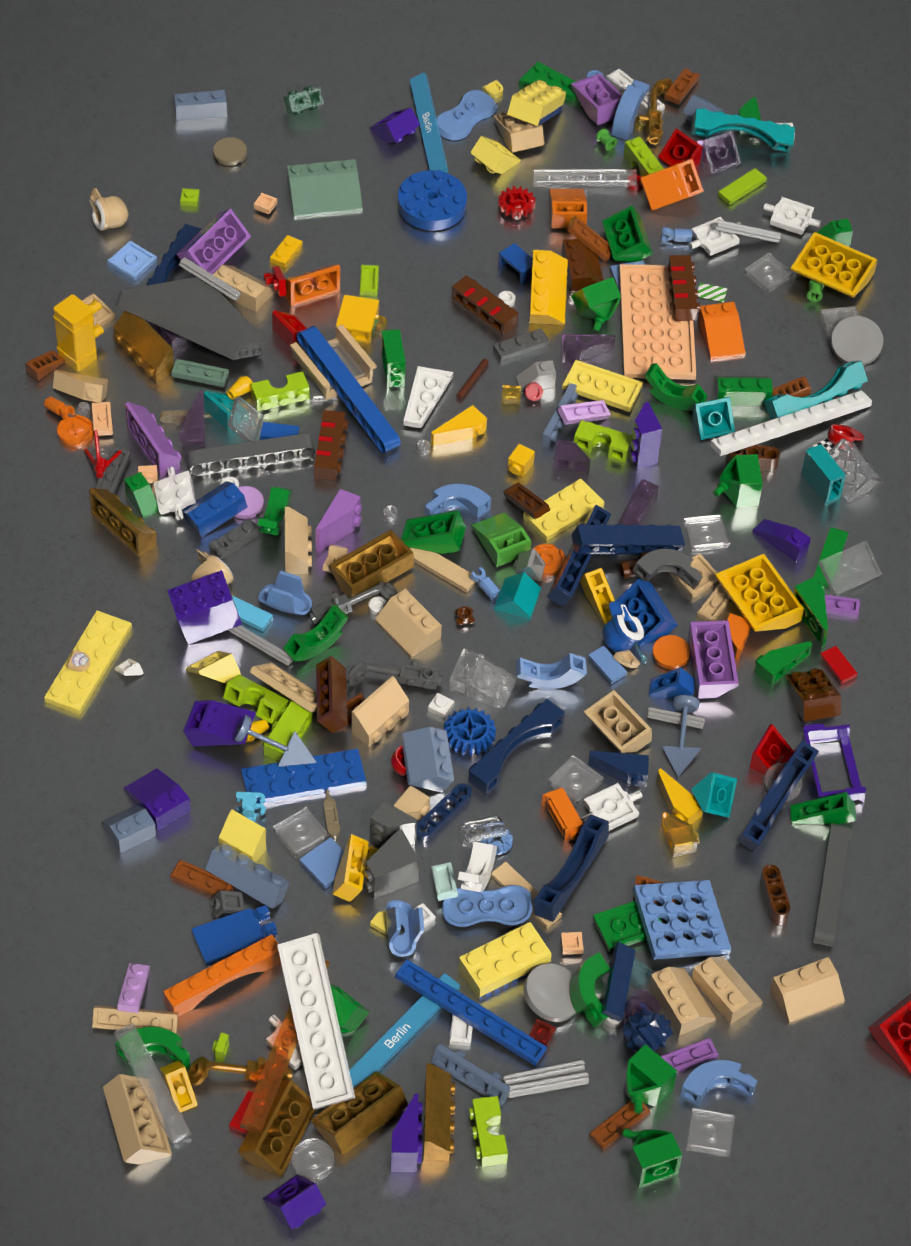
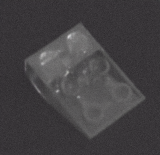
[449,649,517,709]

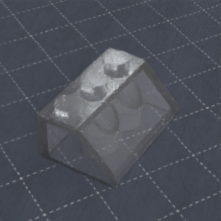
[828,438,883,503]

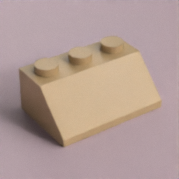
[213,265,276,312]
[285,507,312,575]
[375,589,442,658]
[352,676,409,747]
[584,690,652,753]
[692,957,763,1025]
[770,957,845,1023]
[649,966,716,1036]

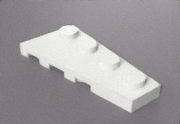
[403,366,453,428]

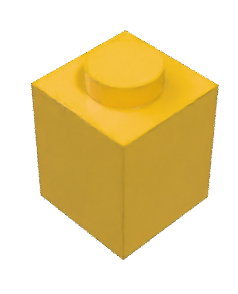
[507,444,535,477]

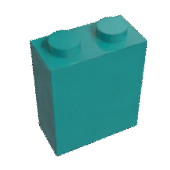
[801,444,846,504]

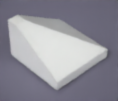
[114,658,143,676]

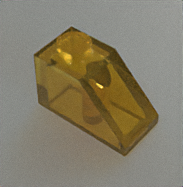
[661,813,699,857]

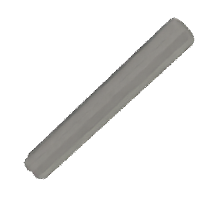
[715,220,781,243]
[179,257,241,301]
[228,625,293,665]
[502,1059,585,1085]
[508,1071,589,1098]

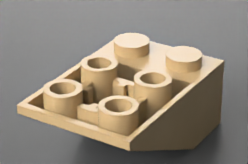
[493,112,544,153]

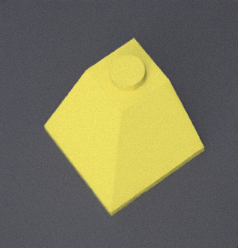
[185,651,241,684]

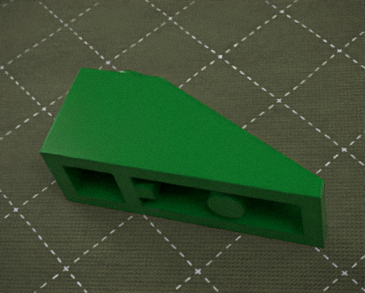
[754,641,813,686]
[790,792,856,825]

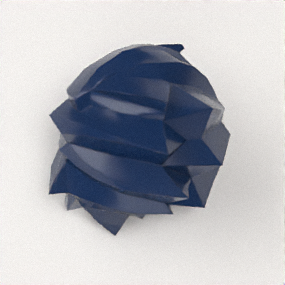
[622,1010,674,1054]

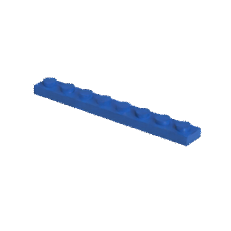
[395,959,548,1066]

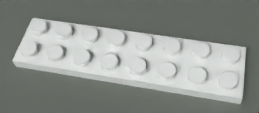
[277,933,355,1109]

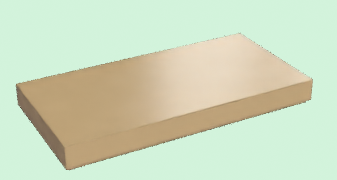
[250,662,317,712]

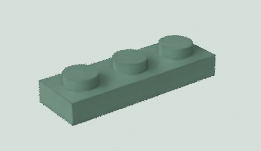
[171,359,229,387]

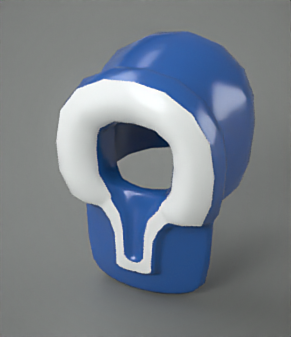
[602,601,644,652]

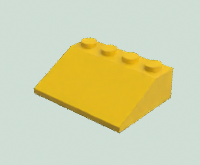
[790,232,877,298]
[715,554,804,632]

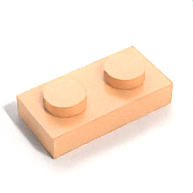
[92,402,113,436]

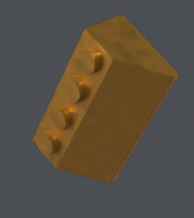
[113,310,174,382]
[89,488,157,557]
[330,529,414,598]
[423,1063,455,1161]
[311,1071,408,1155]
[238,1080,316,1176]

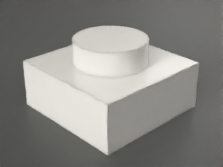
[428,693,455,719]

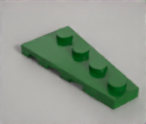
[519,62,581,104]

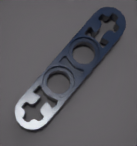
[417,783,472,842]

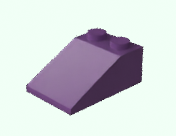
[571,73,623,125]
[316,489,362,553]

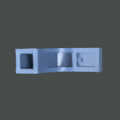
[611,80,650,140]
[425,484,491,519]
[516,653,587,689]
[680,1060,758,1105]

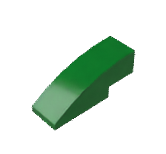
[814,527,849,588]

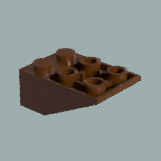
[785,668,841,722]

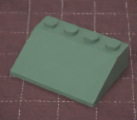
[287,159,363,218]

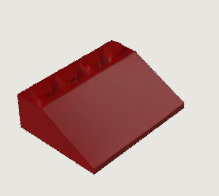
[868,993,911,1077]

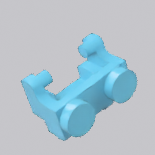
[236,792,266,822]

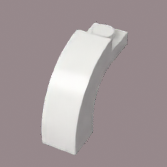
[458,842,497,892]

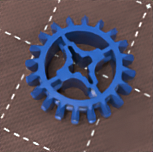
[443,706,496,757]

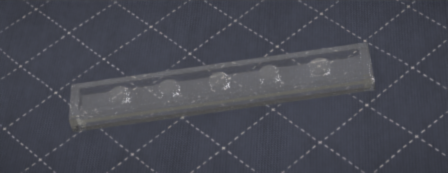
[534,169,637,186]
[114,1023,191,1145]

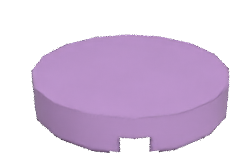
[235,486,264,519]

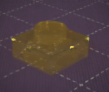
[502,385,521,405]

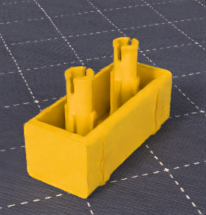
[53,295,104,372]

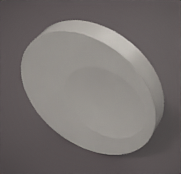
[831,316,883,366]
[524,964,576,1022]

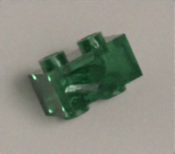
[283,85,324,115]

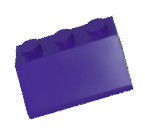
[629,402,662,469]

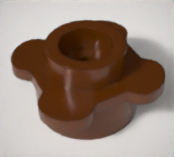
[454,606,475,625]

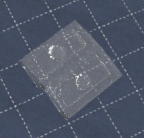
[820,306,859,342]
[459,815,508,842]

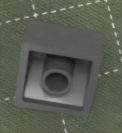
[370,801,418,846]

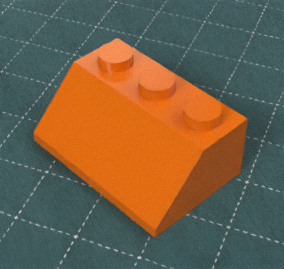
[286,265,340,306]

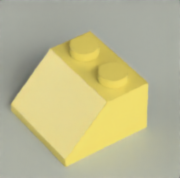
[470,136,521,174]
[219,810,266,862]

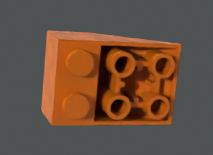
[640,159,704,211]
[549,189,587,228]

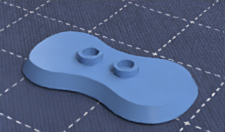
[436,90,497,141]
[443,885,533,927]

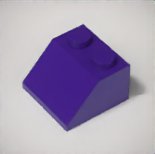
[370,107,420,144]
[262,1174,327,1229]

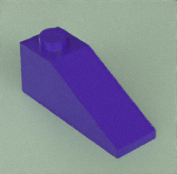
[752,519,811,562]

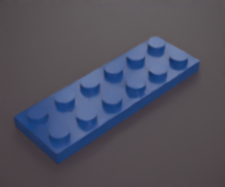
[241,749,366,803]

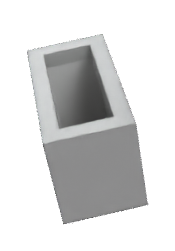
[516,360,556,392]
[514,549,546,581]

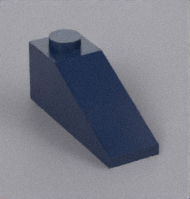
[588,751,649,786]

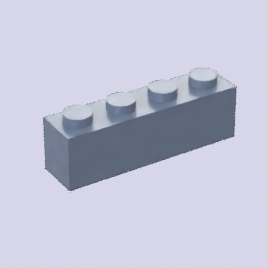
[205,843,290,909]

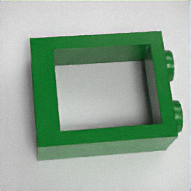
[381,329,406,387]

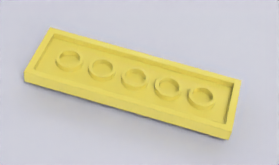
[44,610,132,715]

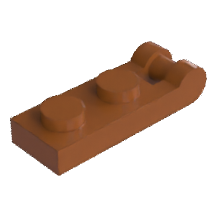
[664,68,701,105]

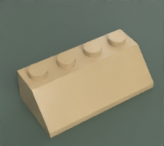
[103,1074,172,1165]

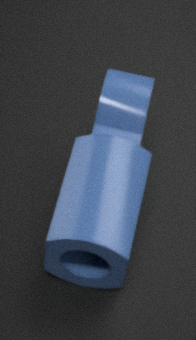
[661,228,692,242]
[470,567,500,600]

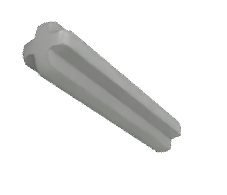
[647,707,705,728]

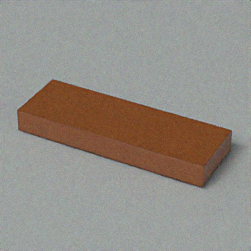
[567,216,611,261]
[170,860,234,897]
[589,1101,651,1151]

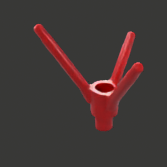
[84,430,122,478]

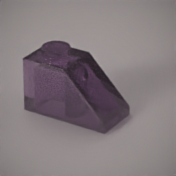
[553,440,591,474]

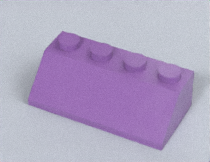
[125,402,182,477]
[688,620,739,699]

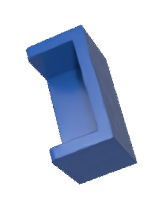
[498,243,532,284]

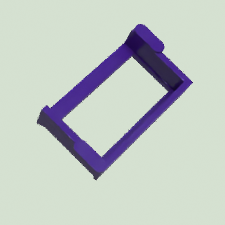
[802,724,866,802]

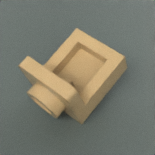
[323,544,348,574]

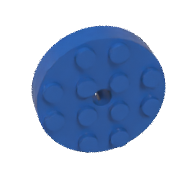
[398,170,467,230]

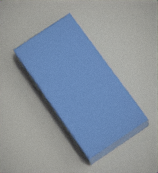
[588,646,627,684]

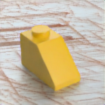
[159,1060,198,1113]

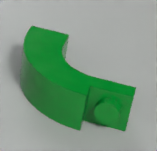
[644,363,708,411]
[258,486,292,536]
[283,605,348,661]
[569,952,610,1028]
[115,1027,190,1070]

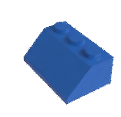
[182,481,247,538]
[616,579,678,647]

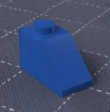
[649,667,695,700]

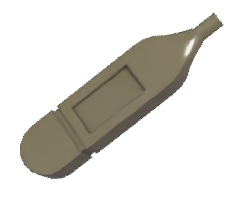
[160,410,211,423]
[323,790,340,839]

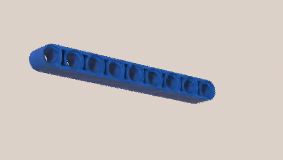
[297,326,401,453]

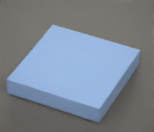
[107,241,157,281]

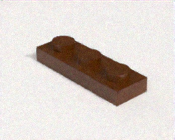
[503,482,550,520]

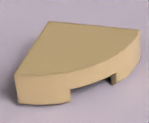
[613,650,640,668]

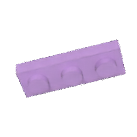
[557,400,611,425]
[118,963,150,1013]

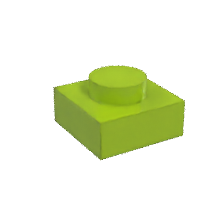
[180,188,200,207]
[212,1033,229,1063]

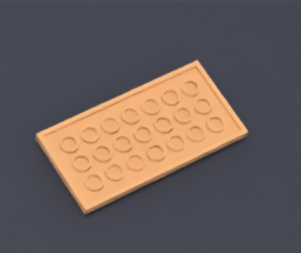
[619,264,696,380]

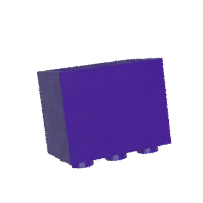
[167,570,243,644]

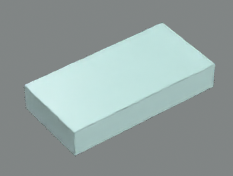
[431,862,458,901]

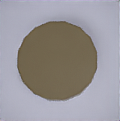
[213,137,247,166]

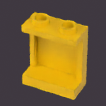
[336,295,379,344]

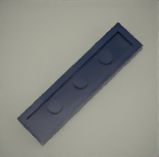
[602,942,636,1022]

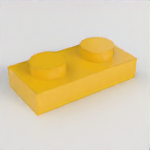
[270,235,302,268]

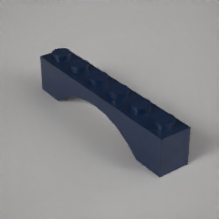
[147,224,202,286]
[468,699,565,795]
[736,740,819,851]
[534,814,609,922]

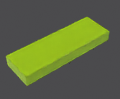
[718,168,767,205]

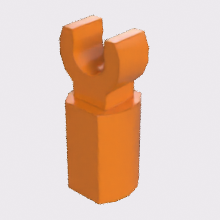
[44,396,75,420]

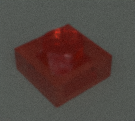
[529,1019,556,1047]

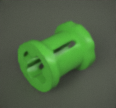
[595,128,618,151]
[807,279,824,302]

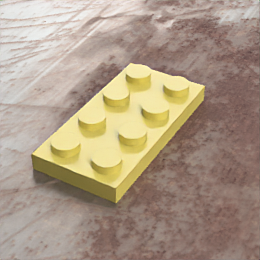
[562,360,643,412]
[523,479,604,541]

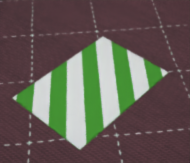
[698,283,727,302]

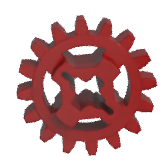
[498,186,535,219]

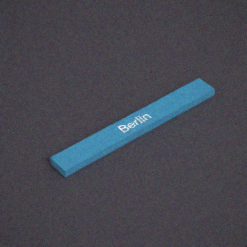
[410,72,449,173]
[349,973,461,1088]

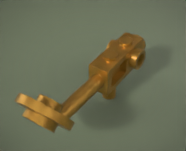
[638,78,673,144]
[187,1057,292,1086]

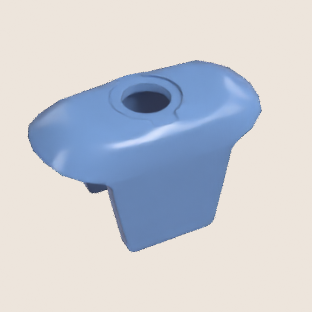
[258,571,312,615]
[386,900,424,957]

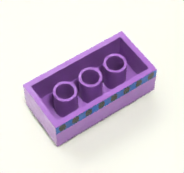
[177,208,251,277]

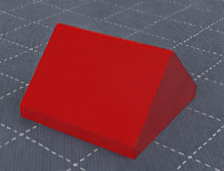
[658,128,703,167]
[272,310,307,347]
[749,724,794,780]

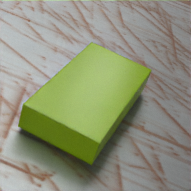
[360,265,379,296]

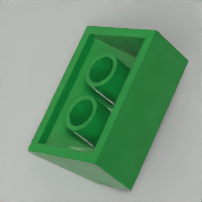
[602,205,653,262]
[714,376,773,406]

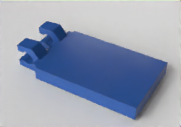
[191,905,277,966]

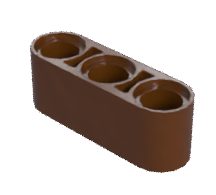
[725,445,780,471]
[760,864,791,925]

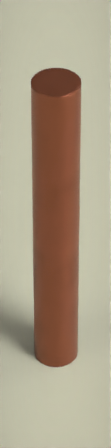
[456,358,489,399]

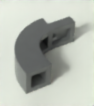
[632,549,703,590]

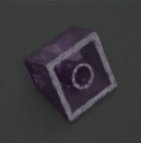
[696,131,741,174]

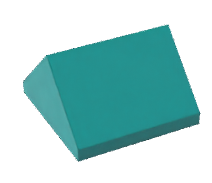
[204,390,249,431]
[692,397,735,440]
[494,572,541,619]
[691,772,737,818]

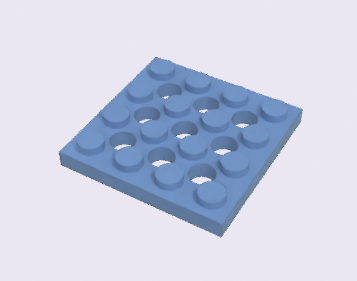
[632,880,732,960]

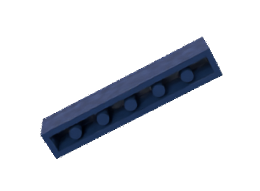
[547,505,611,607]
[571,524,685,555]

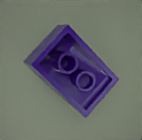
[124,768,191,831]

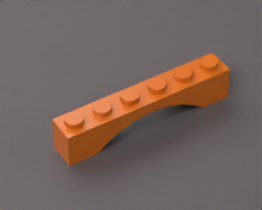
[163,935,281,1017]

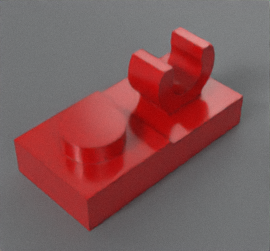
[264,266,286,296]

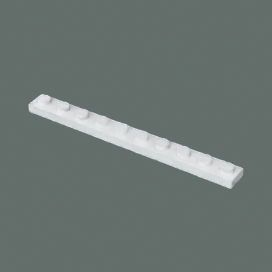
[710,390,872,456]

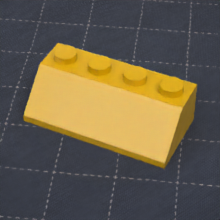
[529,250,568,325]

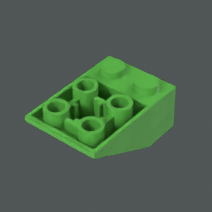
[471,512,531,567]

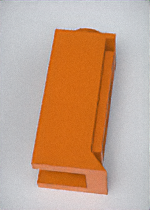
[541,787,584,842]

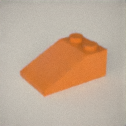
[698,302,745,360]

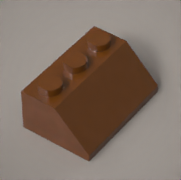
[561,239,604,293]

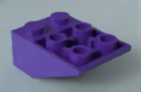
[183,700,256,746]
[391,1094,423,1172]

